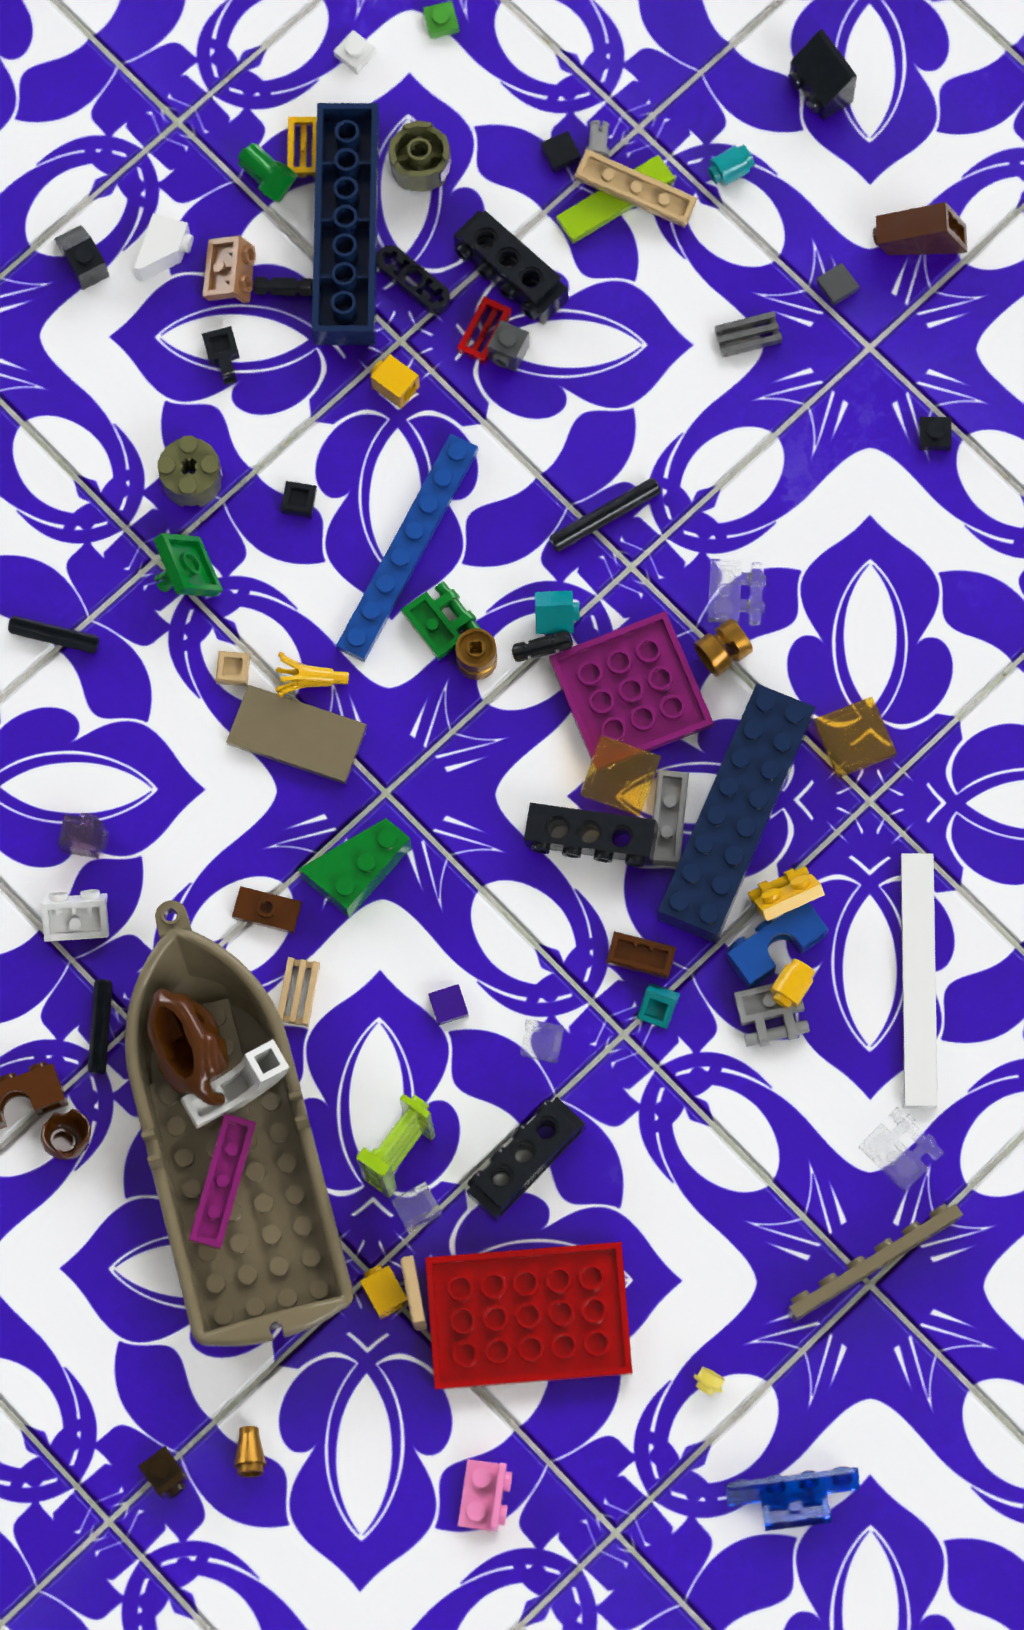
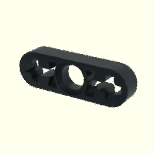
[377,245,450,314]

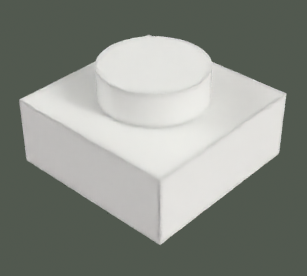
[333,30,376,74]

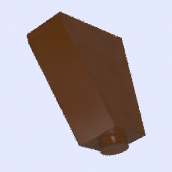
[873,202,967,255]

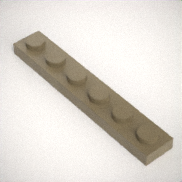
[788,1203,963,1322]

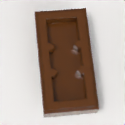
[232,886,302,934]
[606,931,676,980]

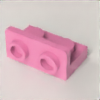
[458,1459,513,1533]

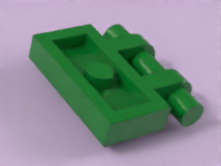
[401,581,481,661]

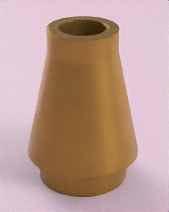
[234,1426,267,1478]

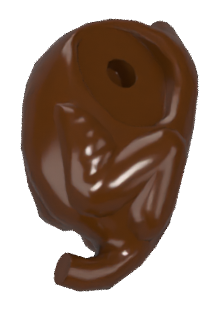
[147,988,228,1106]

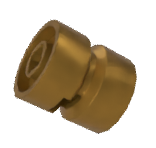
[693,618,753,677]
[455,628,497,680]

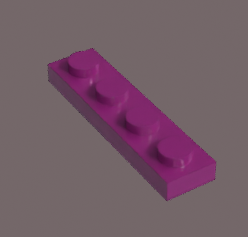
[189,1114,256,1250]

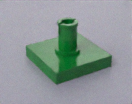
[153,533,223,597]

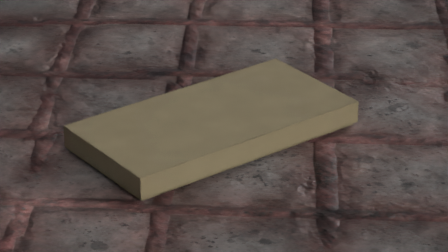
[226,685,367,785]

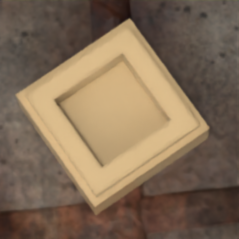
[215,651,251,686]

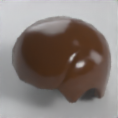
[40,1109,91,1160]

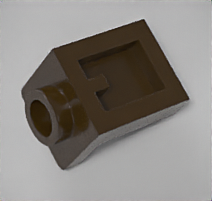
[138,1446,189,1499]

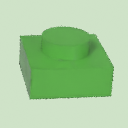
[423,1,460,40]

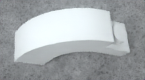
[181,1039,290,1129]

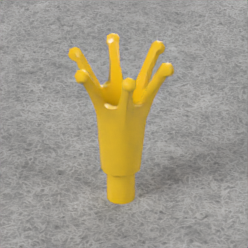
[275,652,349,698]

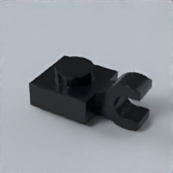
[202,326,240,385]

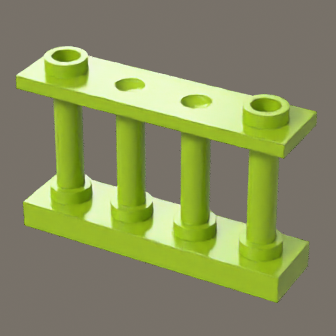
[356,1093,435,1199]

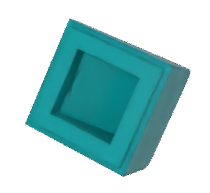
[637,983,680,1029]

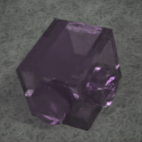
[58,813,109,859]

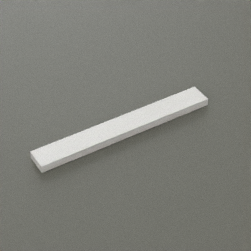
[901,853,938,1108]

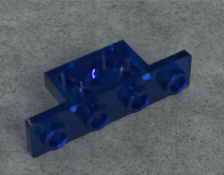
[726,1466,859,1531]

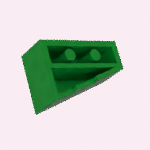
[299,818,412,918]

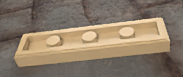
[573,149,698,228]

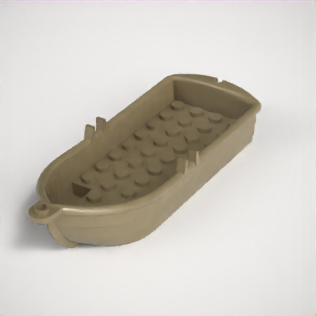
[125,900,354,1346]

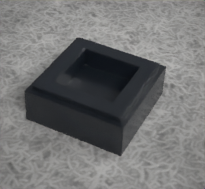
[541,131,581,172]
[281,481,317,518]

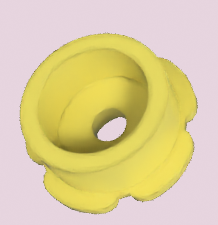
[694,1367,725,1396]

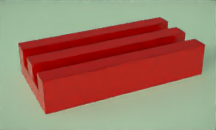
[457,296,512,365]

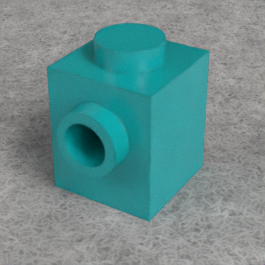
[535,591,580,634]

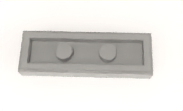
[652,770,689,867]

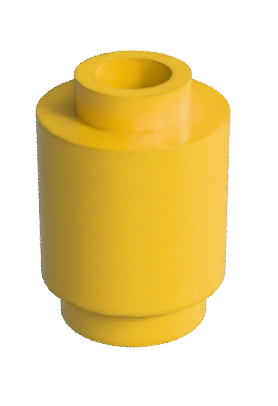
[770,959,815,1009]

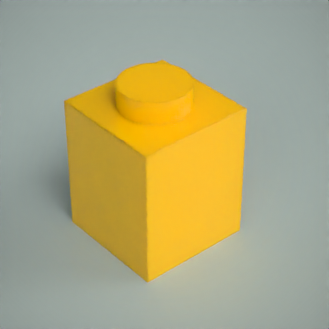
[370,354,420,409]
[360,1265,408,1320]

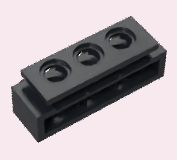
[454,210,568,325]
[467,1097,585,1222]

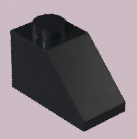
[54,225,110,290]

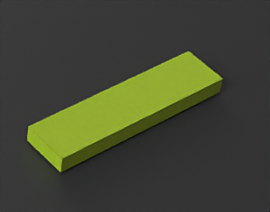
[556,154,675,244]

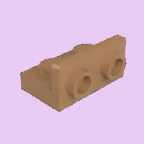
[202,235,256,303]

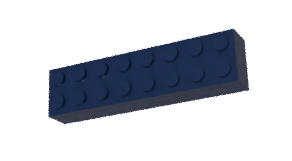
[312,103,380,345]
[657,683,815,944]

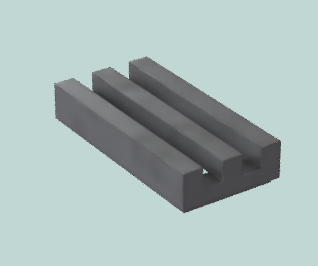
[714,311,782,358]

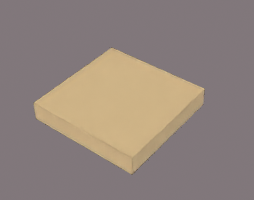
[400,1256,427,1331]

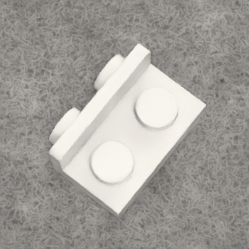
[41,889,109,942]

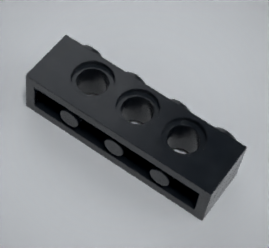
[524,802,659,867]

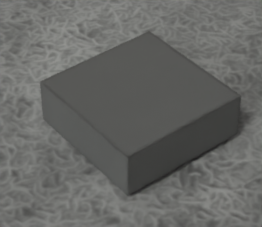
[816,263,859,306]

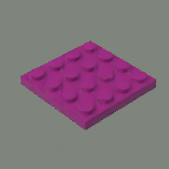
[549,611,714,772]

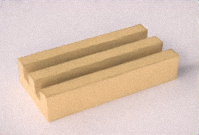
[278,957,320,1027]

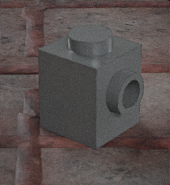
[488,320,530,372]

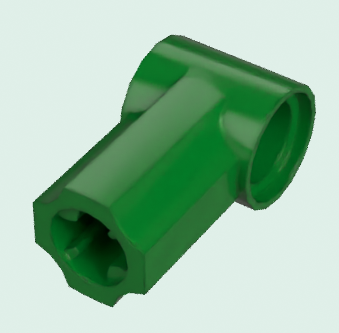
[238,143,297,202]

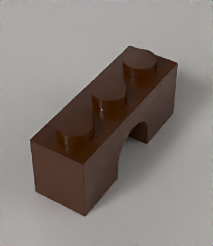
[0,1062,69,1129]

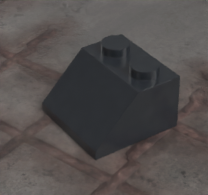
[788,29,857,120]

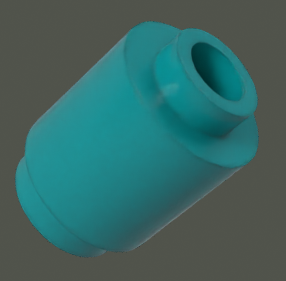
[707,145,755,187]

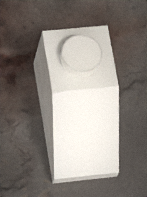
[134,213,193,281]

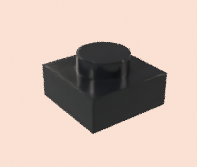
[919,417,952,451]

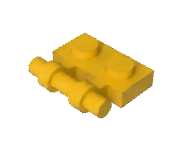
[747,866,825,921]

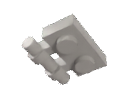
[733,983,810,1047]

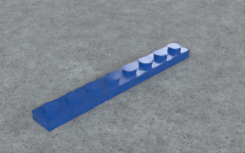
[336,433,478,662]

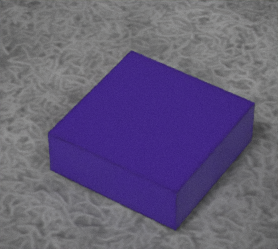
[428,984,469,1026]

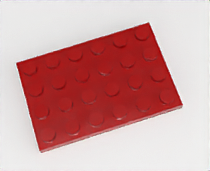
[425,1242,633,1390]

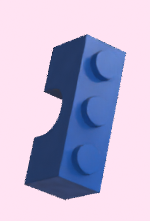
[726,902,829,989]

